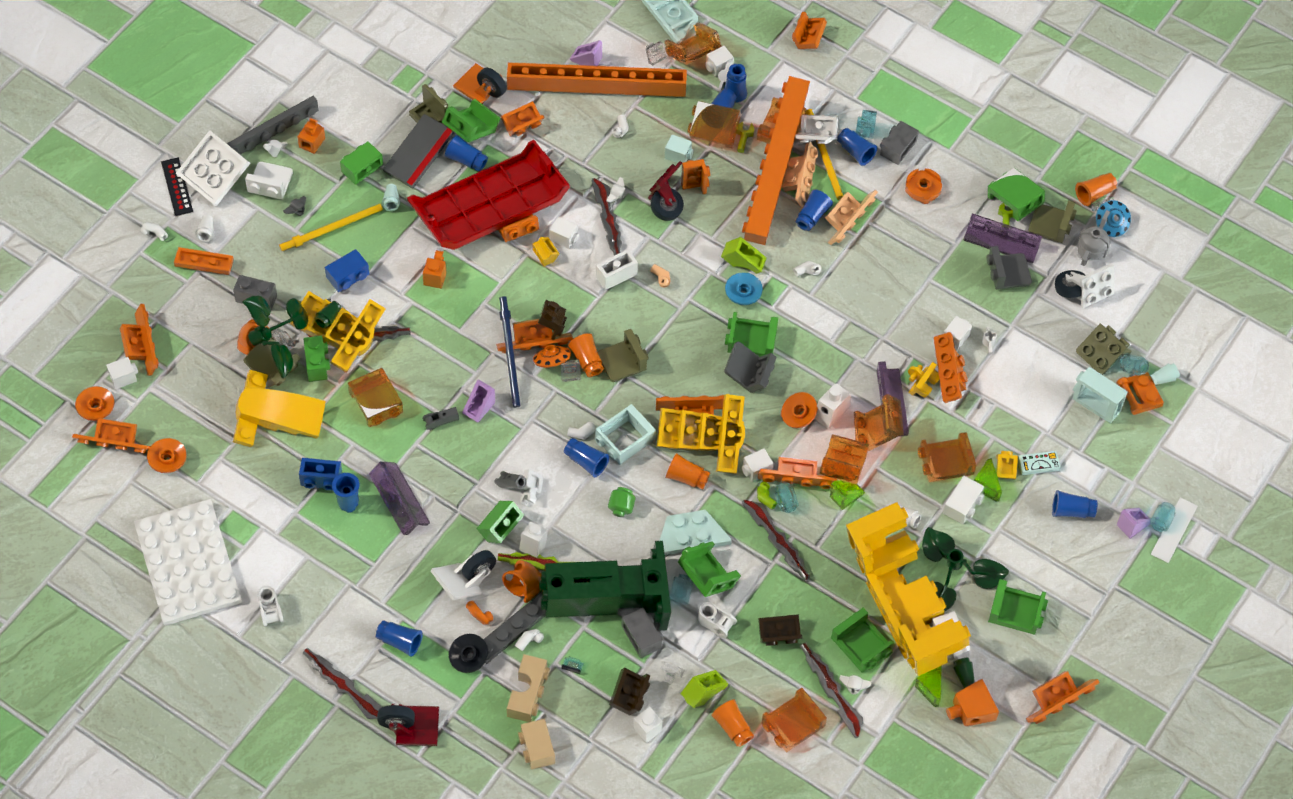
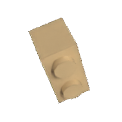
[518,719,555,770]

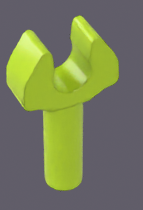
[736,122,755,153]
[998,203,1013,234]

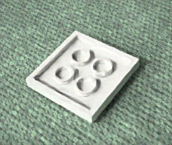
[176,130,250,206]

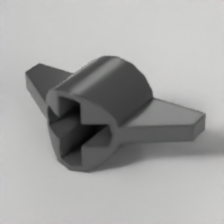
[283,196,306,216]

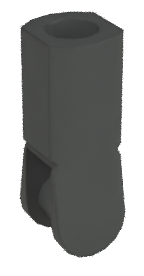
[422,407,459,430]
[494,471,527,489]

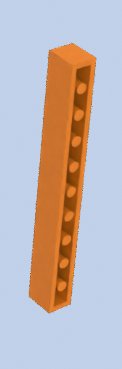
[507,62,687,97]
[742,76,810,245]

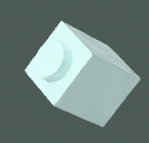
[665,135,694,163]

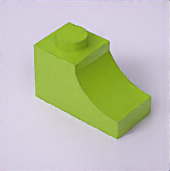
[721,237,767,274]
[680,670,728,708]

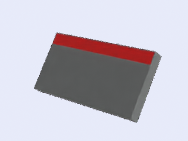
[383,114,454,189]

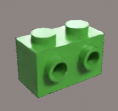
[340,141,383,185]
[303,336,330,382]
[476,500,524,543]

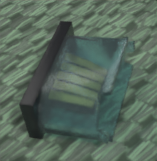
[562,656,584,675]

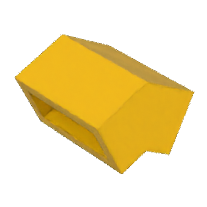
[532,237,560,266]

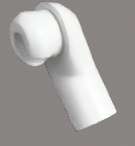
[612,115,629,138]
[140,222,168,241]
[793,261,822,277]
[567,422,595,440]
[514,629,544,651]

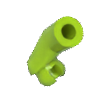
[757,482,777,510]

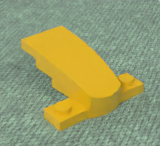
[289,291,386,373]
[233,370,326,447]
[656,394,745,474]

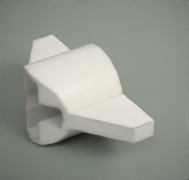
[718,62,731,90]
[263,140,288,157]
[606,177,625,203]
[982,327,997,354]
[839,675,872,695]

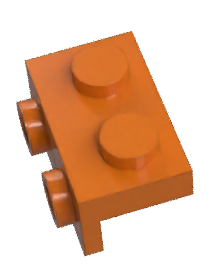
[792,12,827,49]
[500,101,545,136]
[681,159,710,195]
[498,214,539,242]

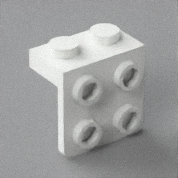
[795,115,838,144]
[245,162,293,200]

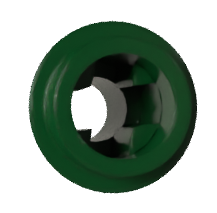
[315,301,341,329]
[953,657,975,688]

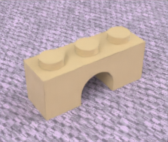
[507,654,550,722]

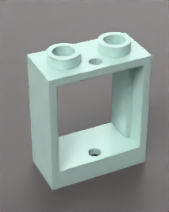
[1072,367,1128,424]
[595,404,656,465]

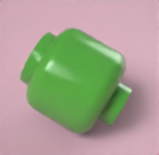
[608,487,636,517]

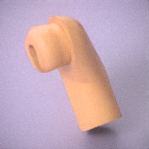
[650,264,671,288]

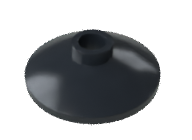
[448,634,488,673]

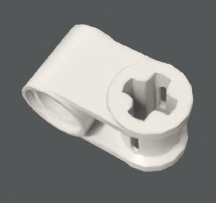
[257,585,284,627]
[698,602,737,638]

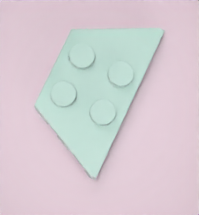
[641,0,698,46]
[660,510,731,556]

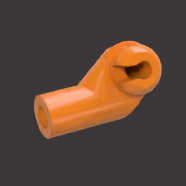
[466,601,493,625]

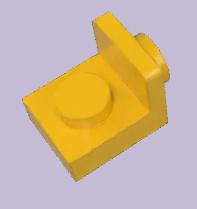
[996,451,1018,479]

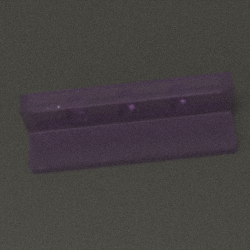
[963,213,1042,263]
[876,361,909,437]
[369,461,430,535]

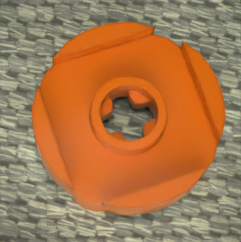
[905,168,942,204]

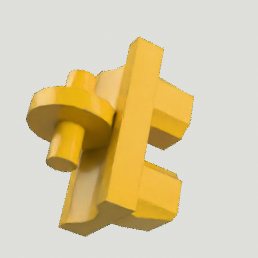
[908,362,939,398]

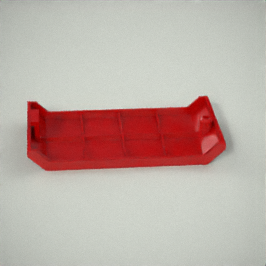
[407,140,570,250]

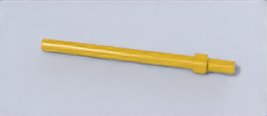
[805,109,843,200]
[279,204,383,251]

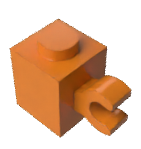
[297,118,325,154]
[423,250,446,289]

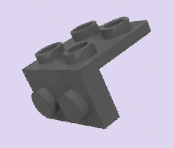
[986,246,1032,290]
[724,342,777,393]

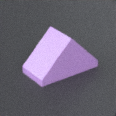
[570,40,602,66]
[462,380,495,422]
[1117,508,1153,538]

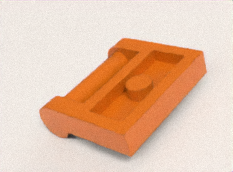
[1116,372,1164,415]

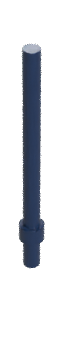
[499,296,521,407]

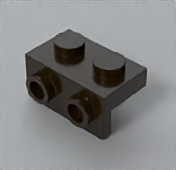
[538,300,567,340]
[758,614,802,646]
[609,667,650,715]

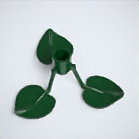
[242,296,308,379]
[922,527,1009,611]

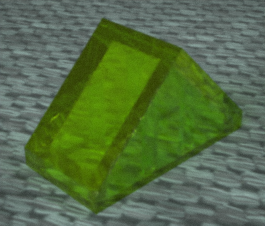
[974,458,1002,502]
[830,480,865,510]
[915,666,942,707]

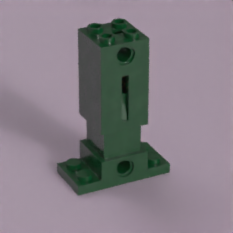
[539,541,671,631]

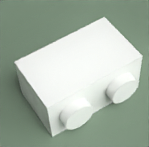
[596,249,638,290]
[943,476,985,524]

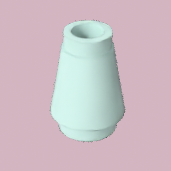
[382,184,400,211]
[1150,363,1180,385]

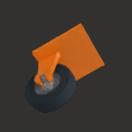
[453,63,507,104]

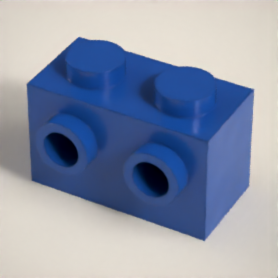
[325,249,370,292]
[299,458,343,490]

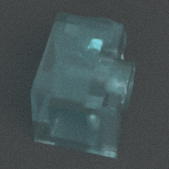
[856,110,877,139]

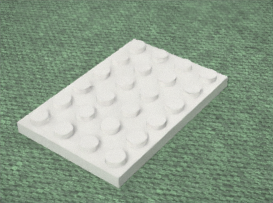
[134,499,242,626]

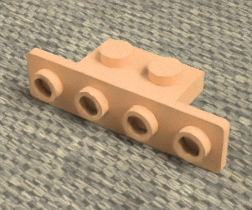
[782,142,818,208]
[825,190,878,245]

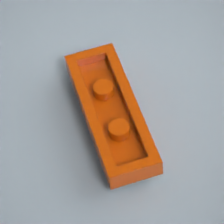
[174,247,234,275]

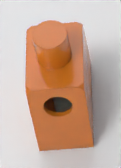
[946,679,999,726]

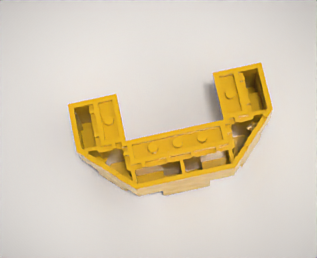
[846,502,971,676]

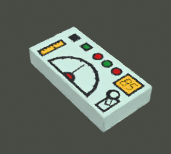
[1018,451,1061,475]

